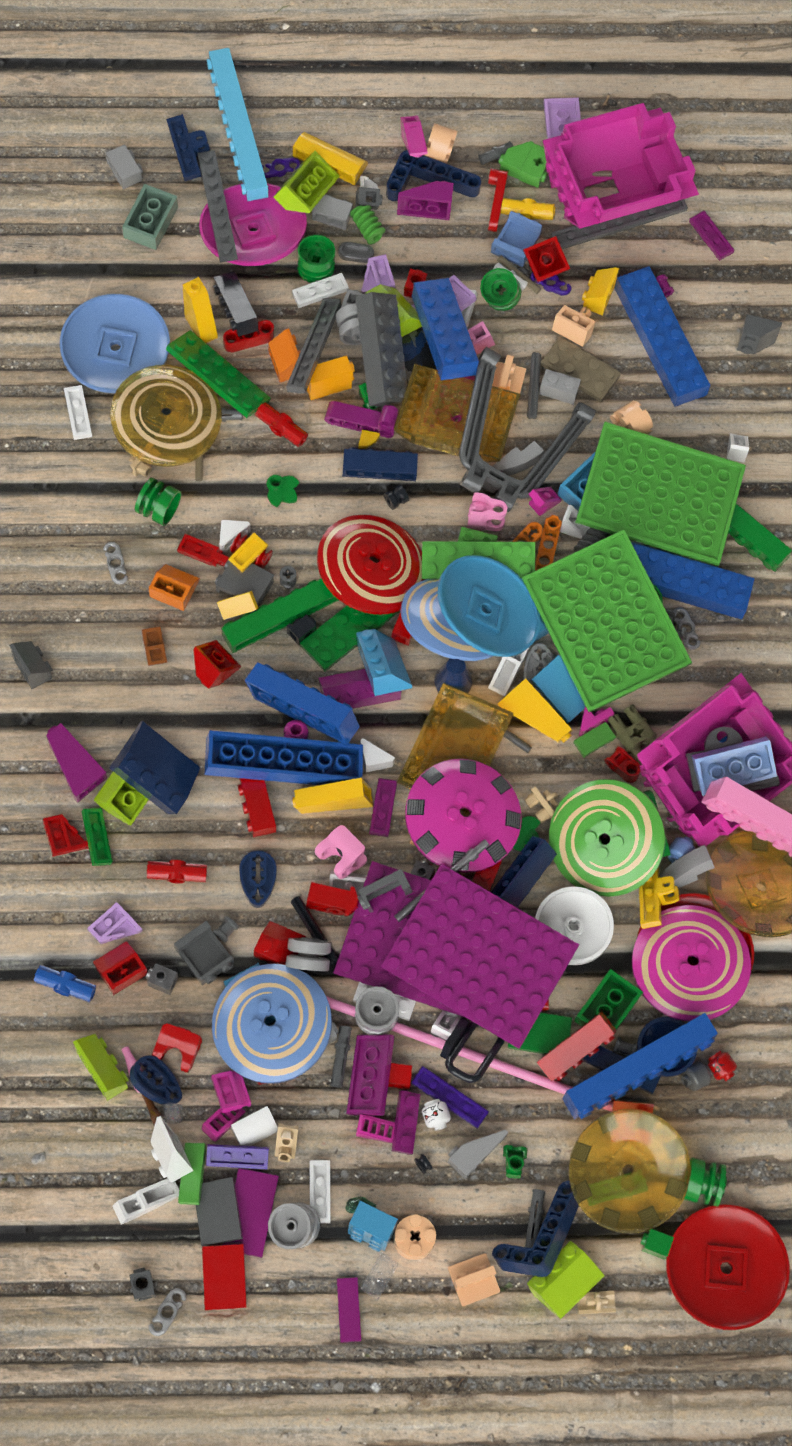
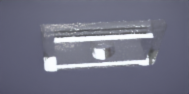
[360,1252,398,1300]

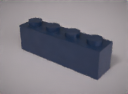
[342,447,418,482]
[491,836,557,908]

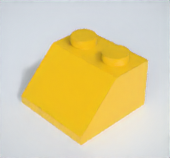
[581,267,619,316]

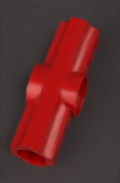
[255,403,308,447]
[147,860,207,884]

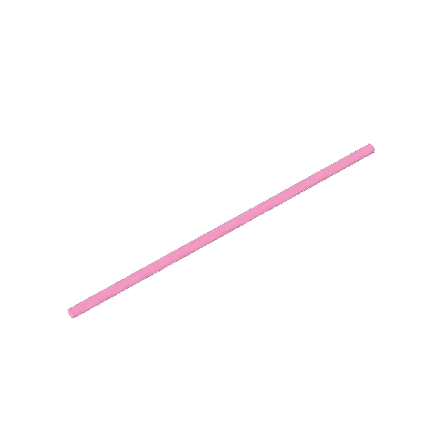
[326,996,613,1112]

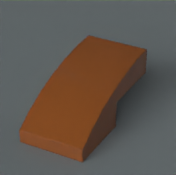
[142,627,167,666]

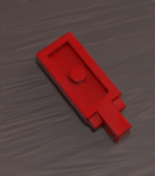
[177,534,229,567]

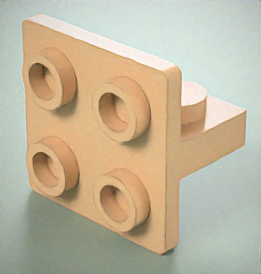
[490,355,526,401]
[448,1253,500,1306]

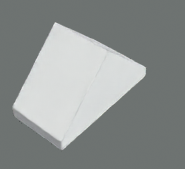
[726,433,749,463]
[560,505,590,539]
[219,520,251,554]
[360,738,395,772]
[430,1010,462,1040]

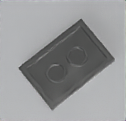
[196,1177,243,1247]

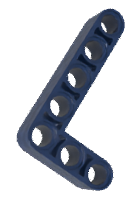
[386,150,481,201]
[492,1181,581,1277]

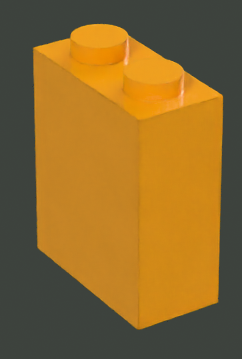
[307,355,355,400]

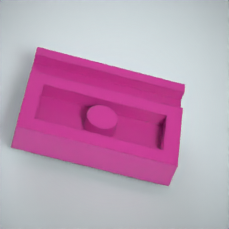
[211,1070,251,1113]

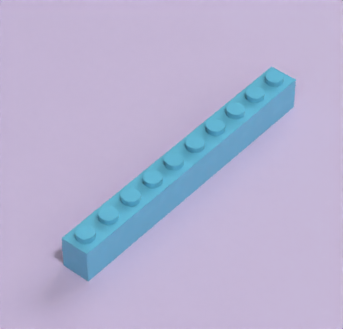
[206,48,268,201]

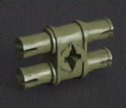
[608,704,657,766]

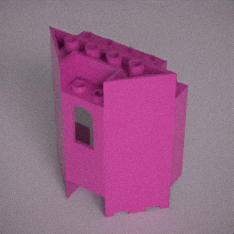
[542,103,699,229]
[637,673,792,847]

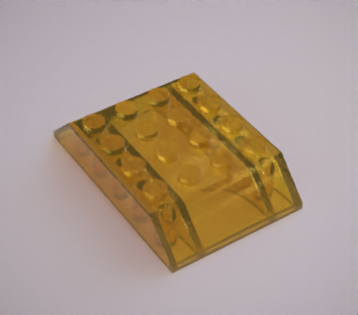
[397,683,514,814]

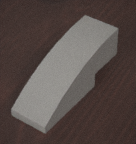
[492,441,544,476]
[660,845,715,888]

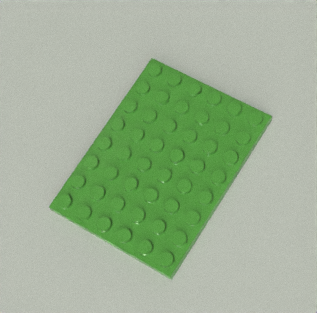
[575,422,746,566]
[522,529,692,712]

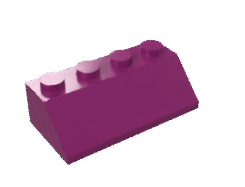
[318,669,402,709]

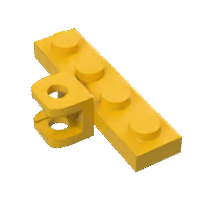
[639,867,679,929]

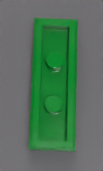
[81,808,113,866]

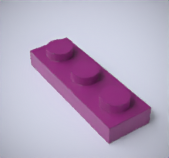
[391,1090,420,1155]

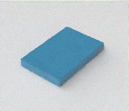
[530,655,585,723]

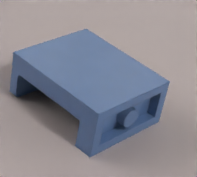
[491,211,542,267]

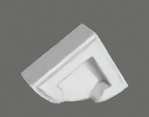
[360,176,378,189]

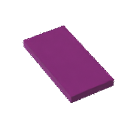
[346,1034,395,1115]
[222,1168,279,1258]

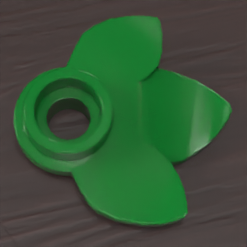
[266,475,300,507]
[513,816,540,852]

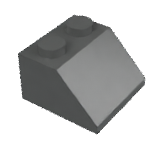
[737,314,782,354]
[9,641,53,689]

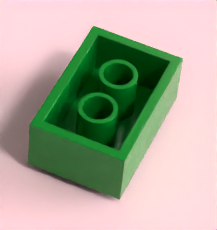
[574,969,643,1043]

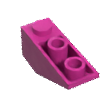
[400,115,428,157]

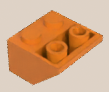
[268,328,301,382]
[149,564,200,611]

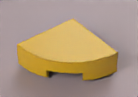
[358,430,380,449]

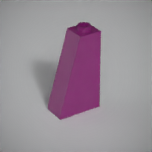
[46,723,107,803]

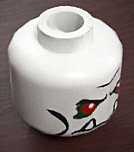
[422,1099,451,1131]

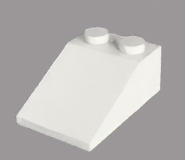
[150,1116,193,1182]

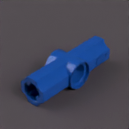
[34,965,96,1003]

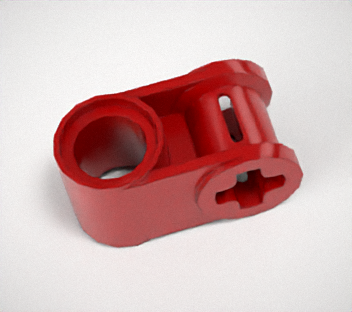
[604,746,640,783]

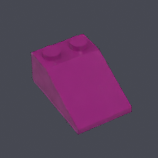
[397,181,454,221]

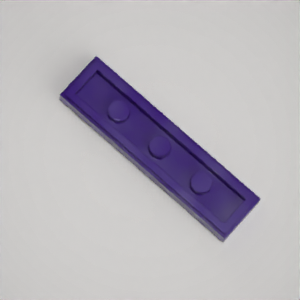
[411,1066,489,1129]

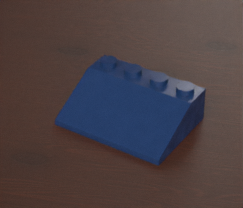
[109,721,201,814]

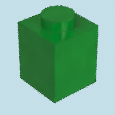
[640,1229,674,1260]

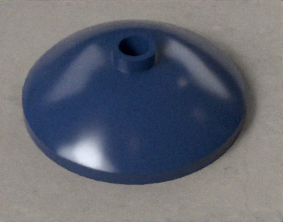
[637,1017,697,1077]

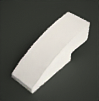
[488,646,531,696]
[112,1178,179,1225]

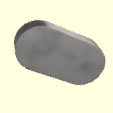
[338,242,374,263]

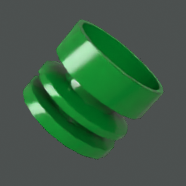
[297,235,336,283]
[480,268,522,311]
[134,477,182,526]
[683,1157,727,1207]

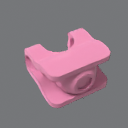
[467,492,507,531]
[315,825,367,879]

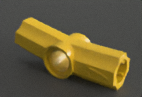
[500,198,556,220]

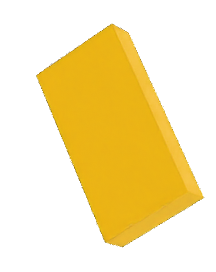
[228,532,268,573]
[217,591,258,620]

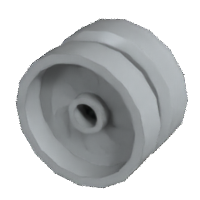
[335,303,361,345]
[286,937,332,971]
[355,986,399,1035]
[268,1202,320,1249]

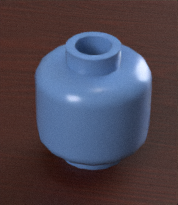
[668,837,695,863]

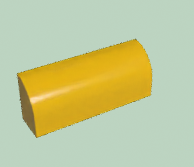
[293,132,368,186]

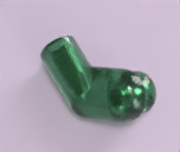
[345,1196,377,1213]

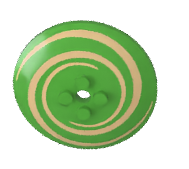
[549,779,666,897]

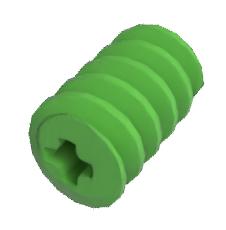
[350,205,386,245]

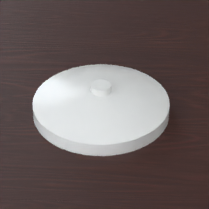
[535,887,614,965]

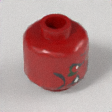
[707,1050,737,1082]

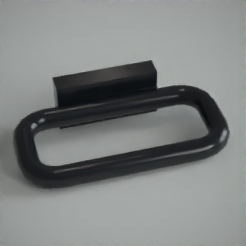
[440,1018,505,1083]

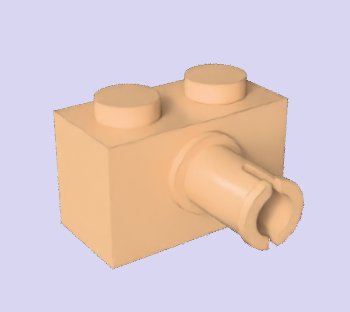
[552,305,596,347]

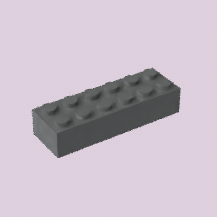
[356,292,410,407]

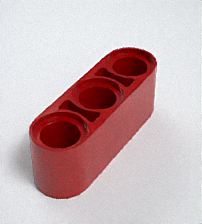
[223,320,274,353]

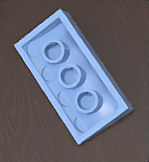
[691,736,777,796]

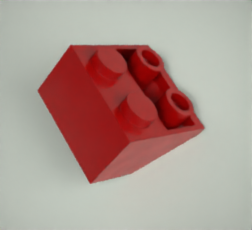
[93,941,147,996]

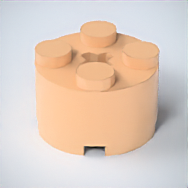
[424,123,458,164]
[610,400,653,434]
[394,1214,436,1260]

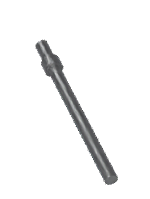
[394,839,489,922]

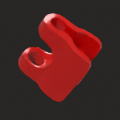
[152,1023,202,1073]

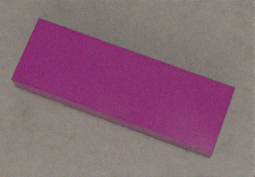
[689,210,734,261]
[369,778,397,837]
[337,1277,361,1343]

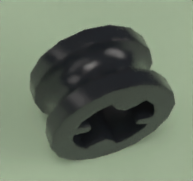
[414,1153,433,1174]

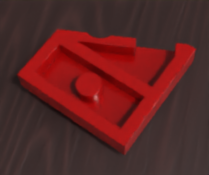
[42,814,89,857]

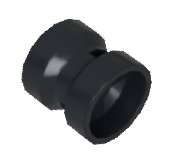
[384,485,409,510]

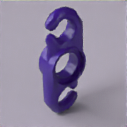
[262,157,301,178]
[530,272,572,296]

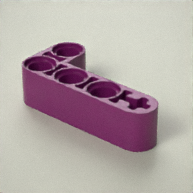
[324,401,399,438]

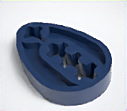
[239,851,277,908]
[130,1055,182,1106]

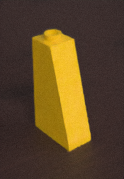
[182,277,218,343]
[498,678,573,743]
[292,778,373,814]

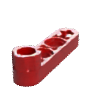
[488,168,508,232]

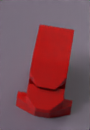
[306,882,359,916]

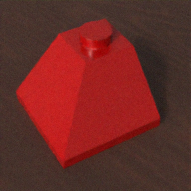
[523,236,570,283]
[193,640,241,689]
[254,921,306,965]

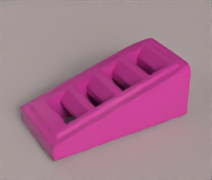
[201,1108,246,1143]
[356,1114,395,1143]

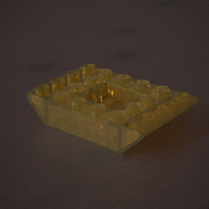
[394,364,520,462]

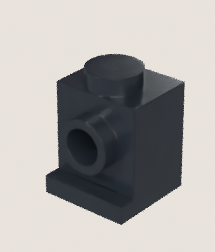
[287,615,317,646]

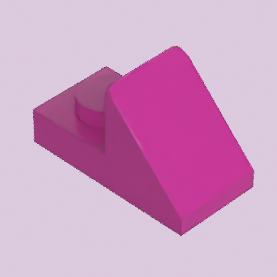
[529,487,562,516]
[579,707,614,737]

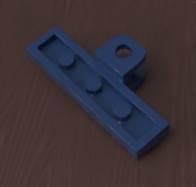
[166,114,210,181]
[582,1045,661,1094]

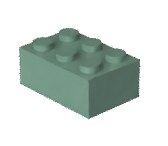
[122,184,178,250]

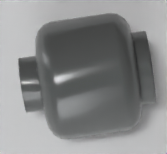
[681,1061,712,1091]

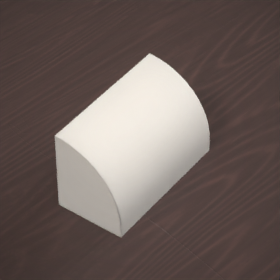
[231,1106,278,1146]

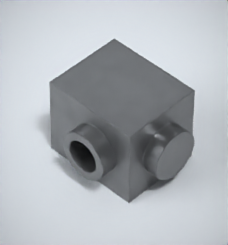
[411,860,435,880]
[146,963,178,995]

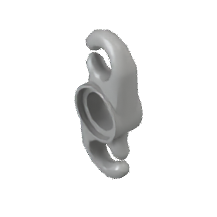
[103,542,128,585]
[673,608,701,650]
[148,1288,187,1336]

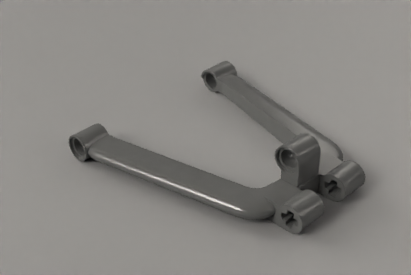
[459,347,596,512]

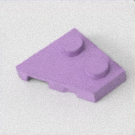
[361,254,395,294]
[87,902,143,944]

